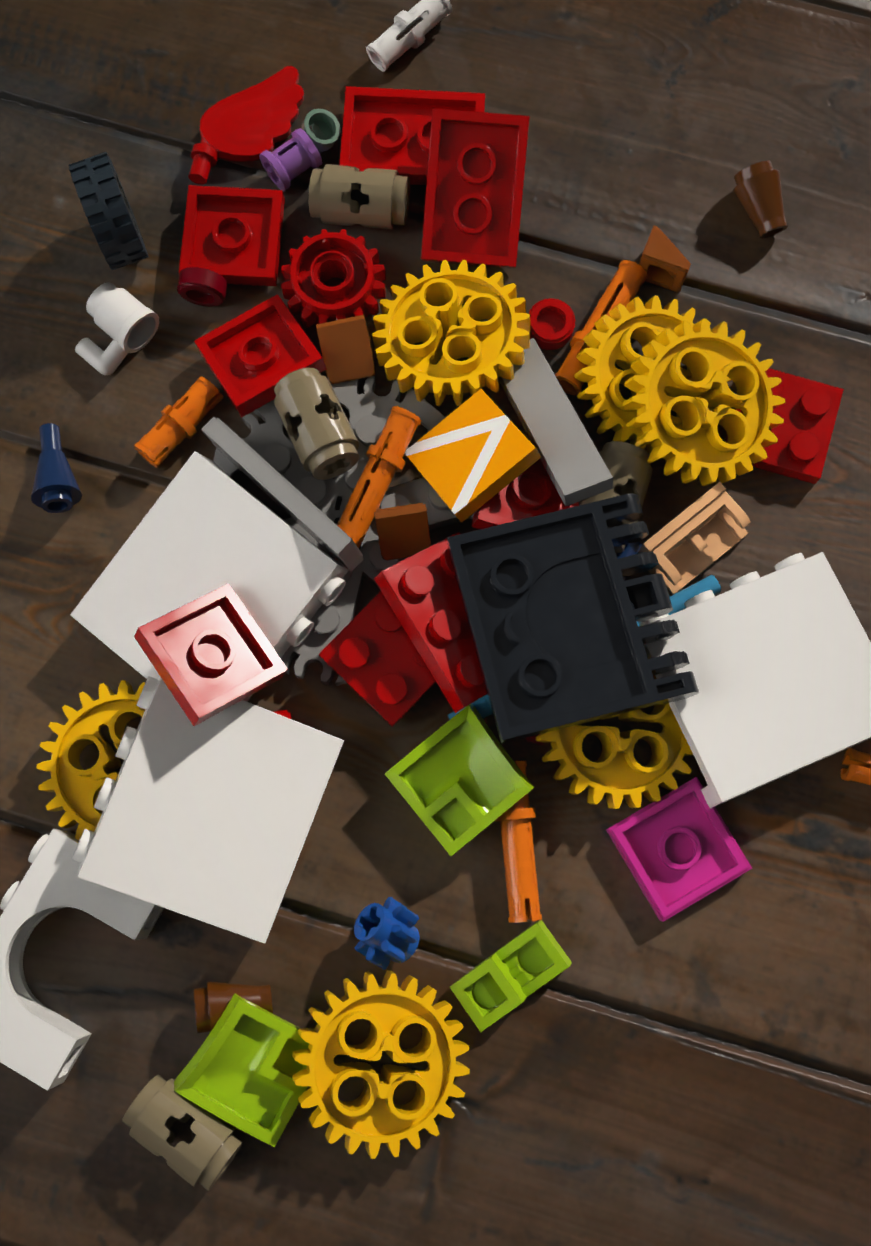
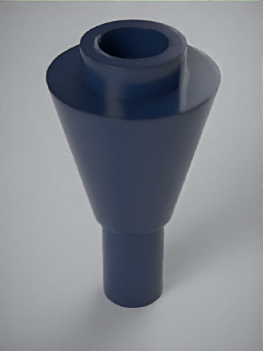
[31,423,82,513]

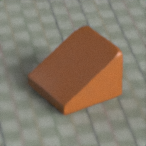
[639,225,691,292]
[316,315,376,384]
[374,503,431,561]

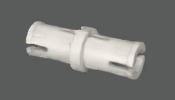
[366,0,453,72]

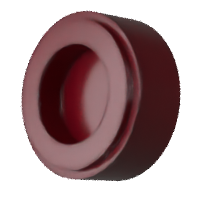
[177,267,228,307]

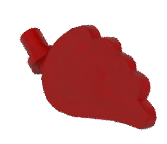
[188,66,304,185]

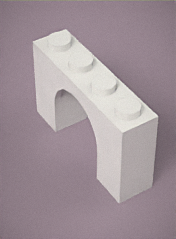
[0,829,164,1091]

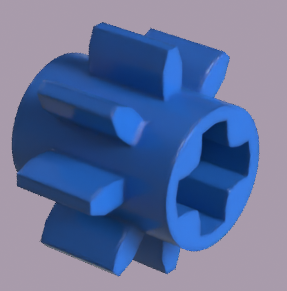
[354,897,420,970]

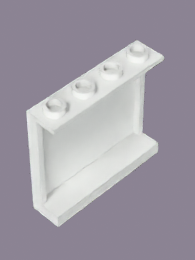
[70,451,348,701]
[638,552,871,809]
[72,676,344,943]

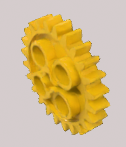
[372,260,531,406]
[574,295,732,454]
[623,318,785,486]
[535,675,693,809]
[36,680,145,840]
[292,970,470,1159]

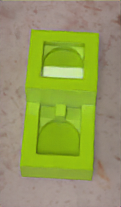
[450,920,572,1032]

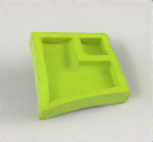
[385,704,534,856]
[174,993,309,1147]

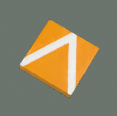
[405,389,541,523]

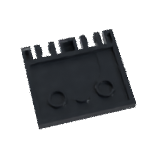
[447,493,699,744]

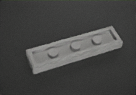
[498,338,613,507]
[201,417,364,572]

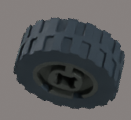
[69,152,148,270]

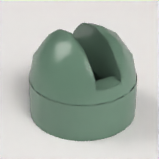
[301,109,341,153]

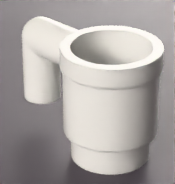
[75,282,159,375]

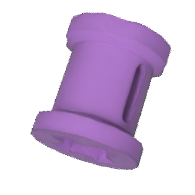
[259,128,323,191]

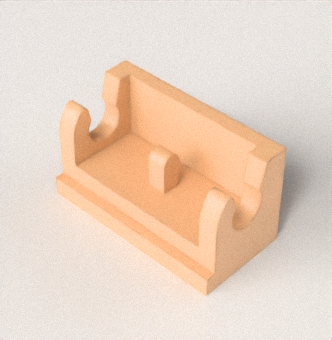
[638,482,751,596]

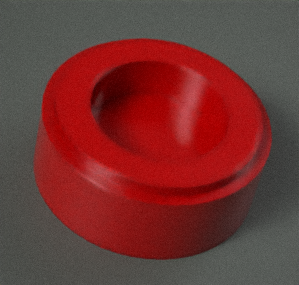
[529,298,575,350]

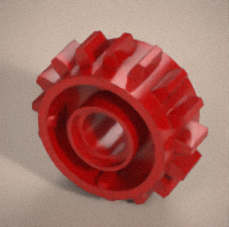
[281,229,386,329]

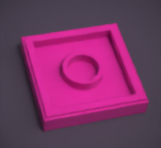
[606,777,752,922]

